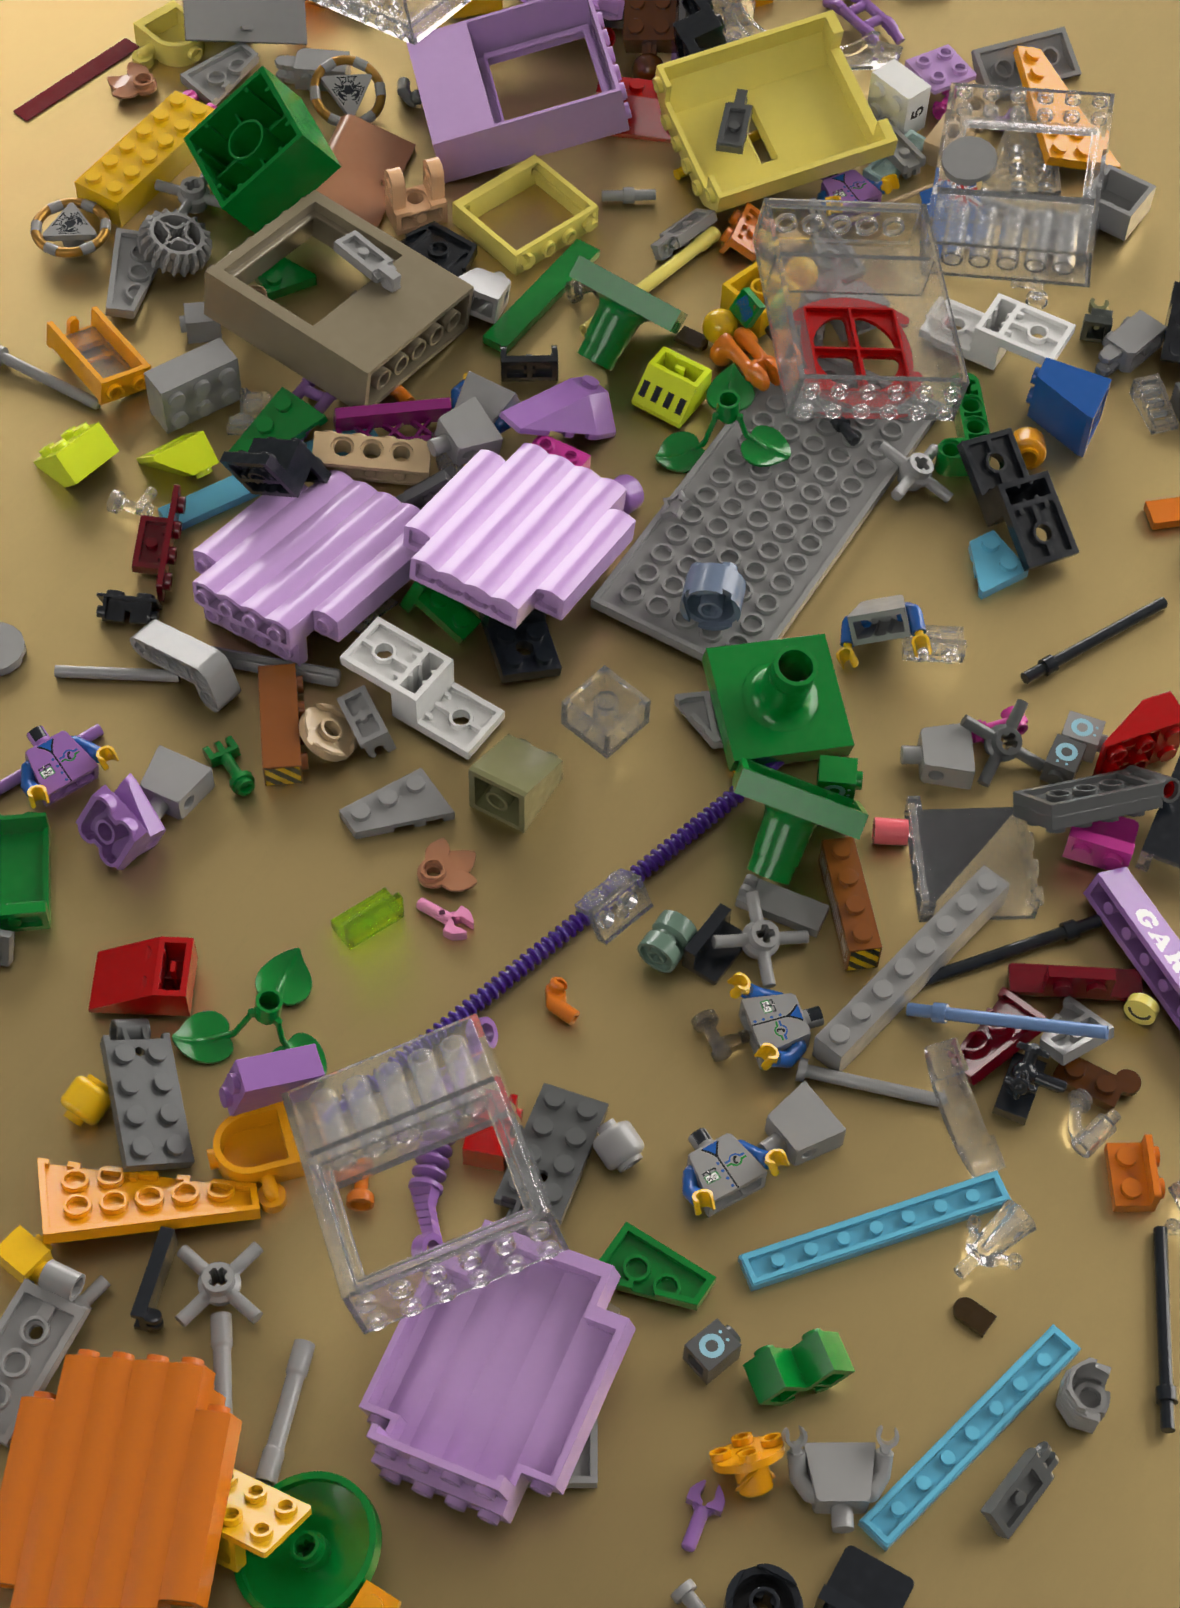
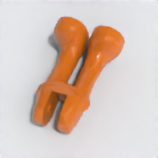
[709,327,786,392]

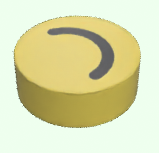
[1124,993,1160,1025]

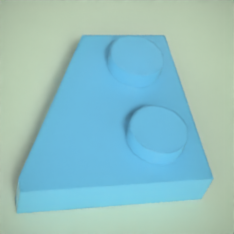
[968,530,1029,600]

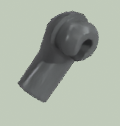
[397,77,422,108]

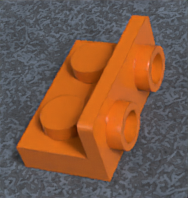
[719,202,774,262]
[1104,1134,1165,1212]

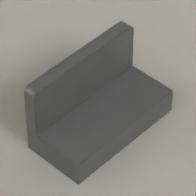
[395,465,457,510]

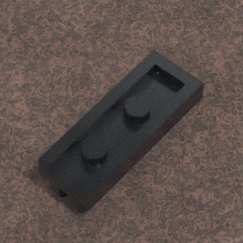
[130,1226,179,1332]

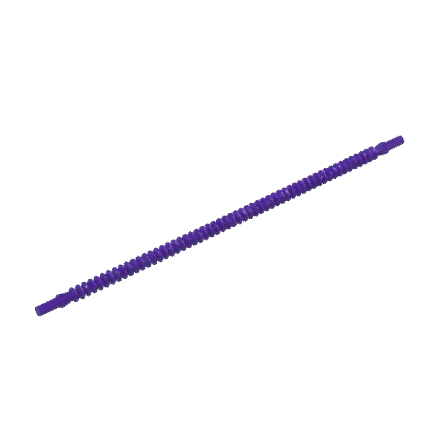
[318,761,784,1132]

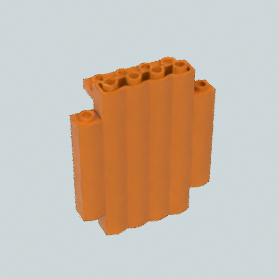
[0,1349,242,1608]

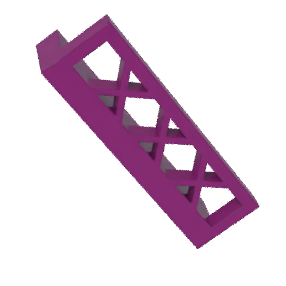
[333,397,452,441]

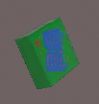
[729,287,766,328]

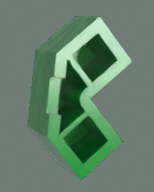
[743,1328,855,1406]

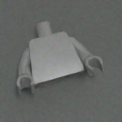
[782,1425,899,1534]

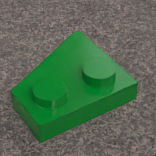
[255,257,317,300]

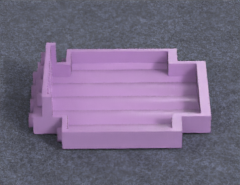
[403,443,636,629]
[192,470,420,666]
[359,1219,636,1526]

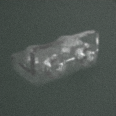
[901,625,967,664]
[575,868,654,945]

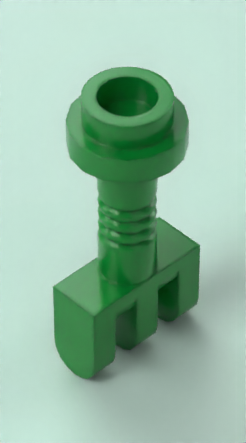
[202,736,255,796]

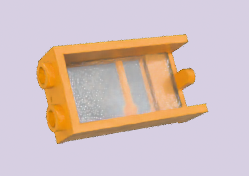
[46,306,151,406]

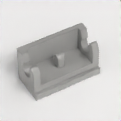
[337,685,397,758]

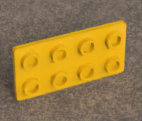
[216,1469,312,1573]

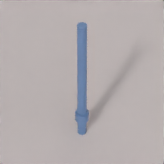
[906,1002,1109,1039]

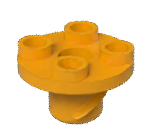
[709,1432,785,1498]

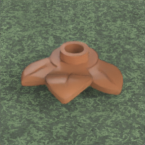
[107,62,157,99]
[417,838,477,892]

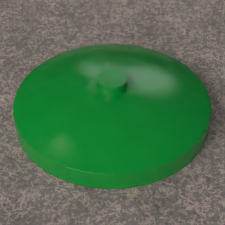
[234,1471,382,1608]

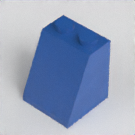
[1026,357,1112,457]

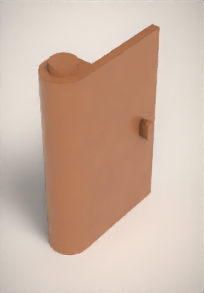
[316,114,416,228]

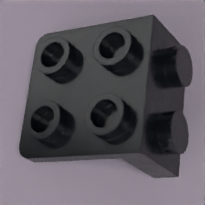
[814,1546,914,1608]

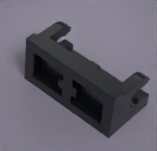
[500,345,558,382]

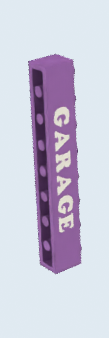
[1083,867,1180,1030]

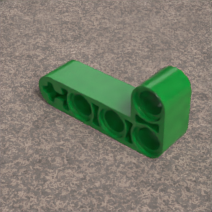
[934,373,991,477]

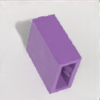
[219,1043,325,1116]

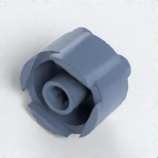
[680,562,746,631]

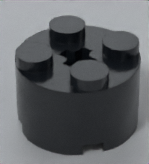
[723,1563,803,1608]

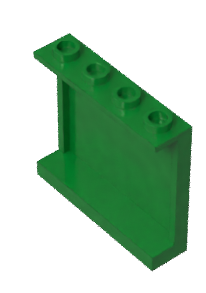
[0,812,51,932]

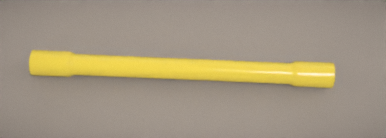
[579,226,721,337]

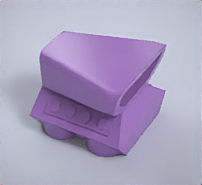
[76,773,166,870]

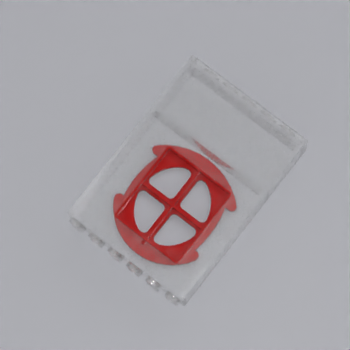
[752,198,970,421]

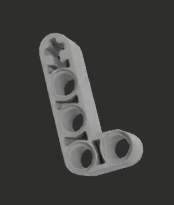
[130,619,241,712]

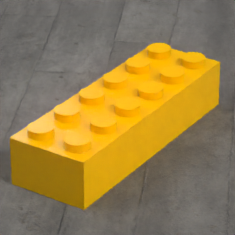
[74,90,215,228]

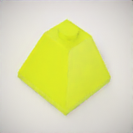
[136,431,219,479]

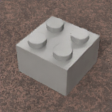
[1078,164,1156,241]

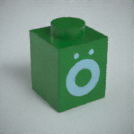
[816,755,863,799]

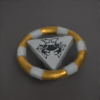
[309,55,386,126]
[30,198,111,258]

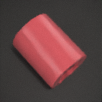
[872,817,909,846]

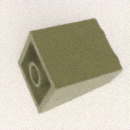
[469,734,563,833]

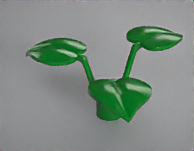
[655,364,791,473]
[172,948,327,1085]

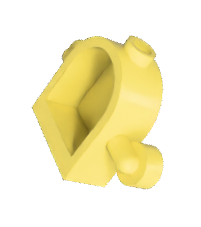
[132,0,205,69]

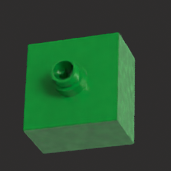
[183,66,342,234]

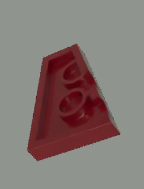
[949,987,1047,1086]

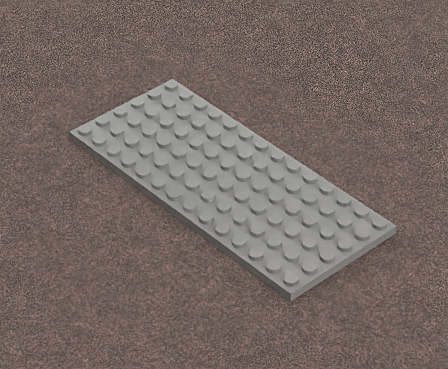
[591,337,944,661]

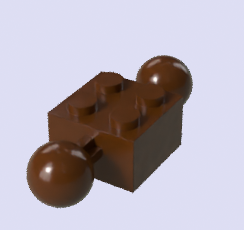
[623,0,680,80]

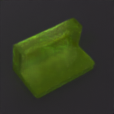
[331,887,404,950]

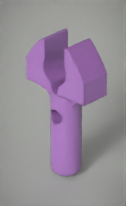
[681,1480,725,1552]

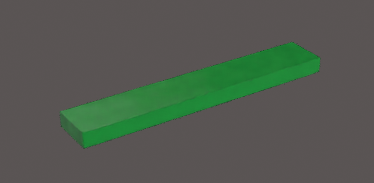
[483,239,600,354]

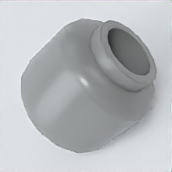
[593,1118,644,1173]

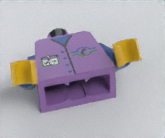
[817,170,900,229]
[21,725,119,809]

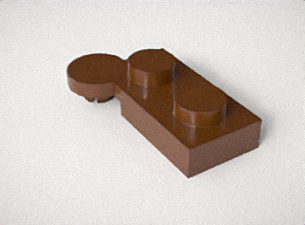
[1052,1057,1141,1114]

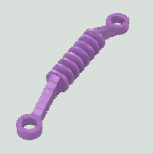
[408,1017,498,1270]

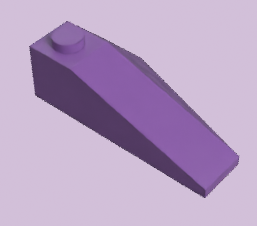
[499,375,616,440]

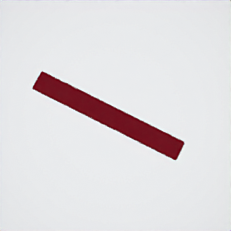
[13,38,139,121]

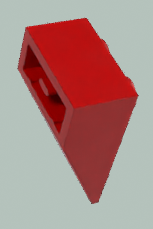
[1092,691,1180,776]
[88,936,198,1016]

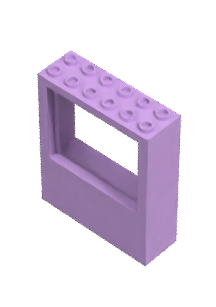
[405,0,632,183]

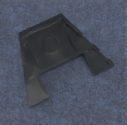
[400,221,478,277]

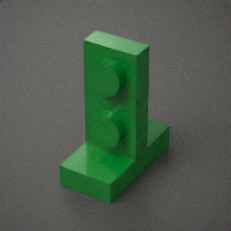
[399,581,481,645]

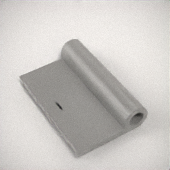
[183,0,307,45]

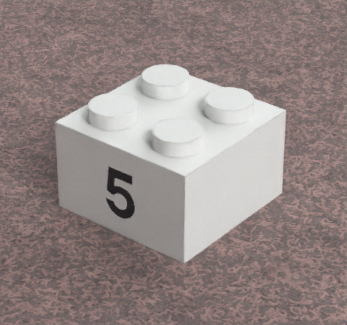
[867,59,931,134]

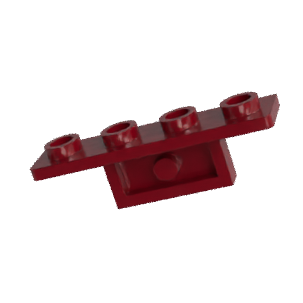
[132,484,186,602]
[1008,963,1143,1001]

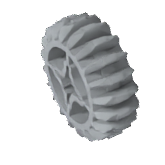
[137,208,213,277]

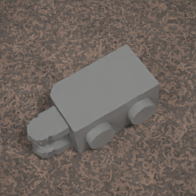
[275,48,351,91]
[1095,310,1166,377]

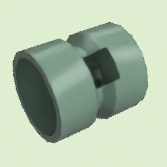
[637,910,698,973]

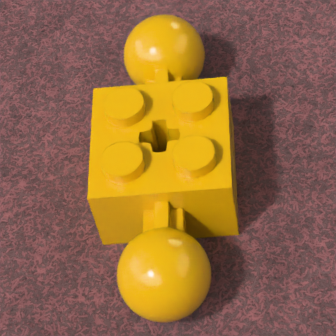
[702,256,817,344]

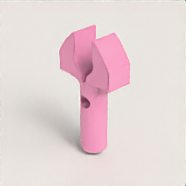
[416,898,474,941]

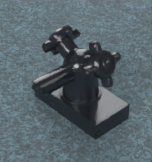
[992,1042,1067,1125]

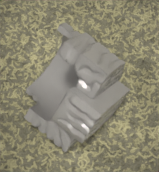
[1055,1357,1111,1434]

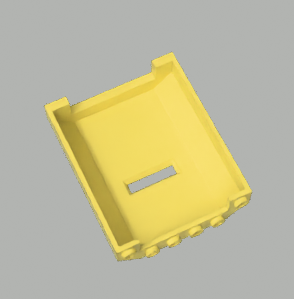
[652,10,898,213]

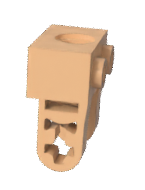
[384,157,448,236]

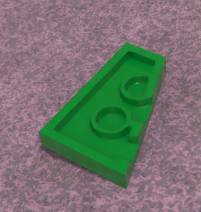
[229,387,328,452]
[599,1222,716,1311]

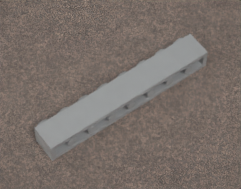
[812,865,1010,1072]

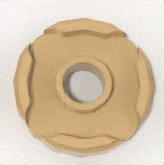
[298,703,358,762]

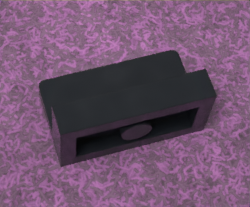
[682,903,743,985]

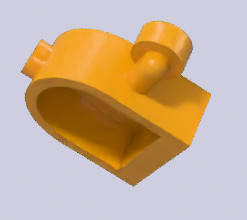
[206,1100,307,1214]

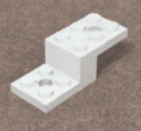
[918,293,1076,370]
[340,616,505,760]

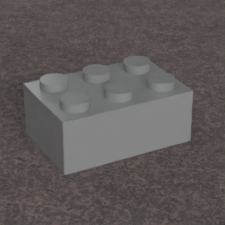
[144,337,243,434]

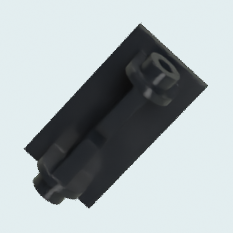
[96,590,163,625]

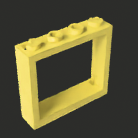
[452,154,599,276]

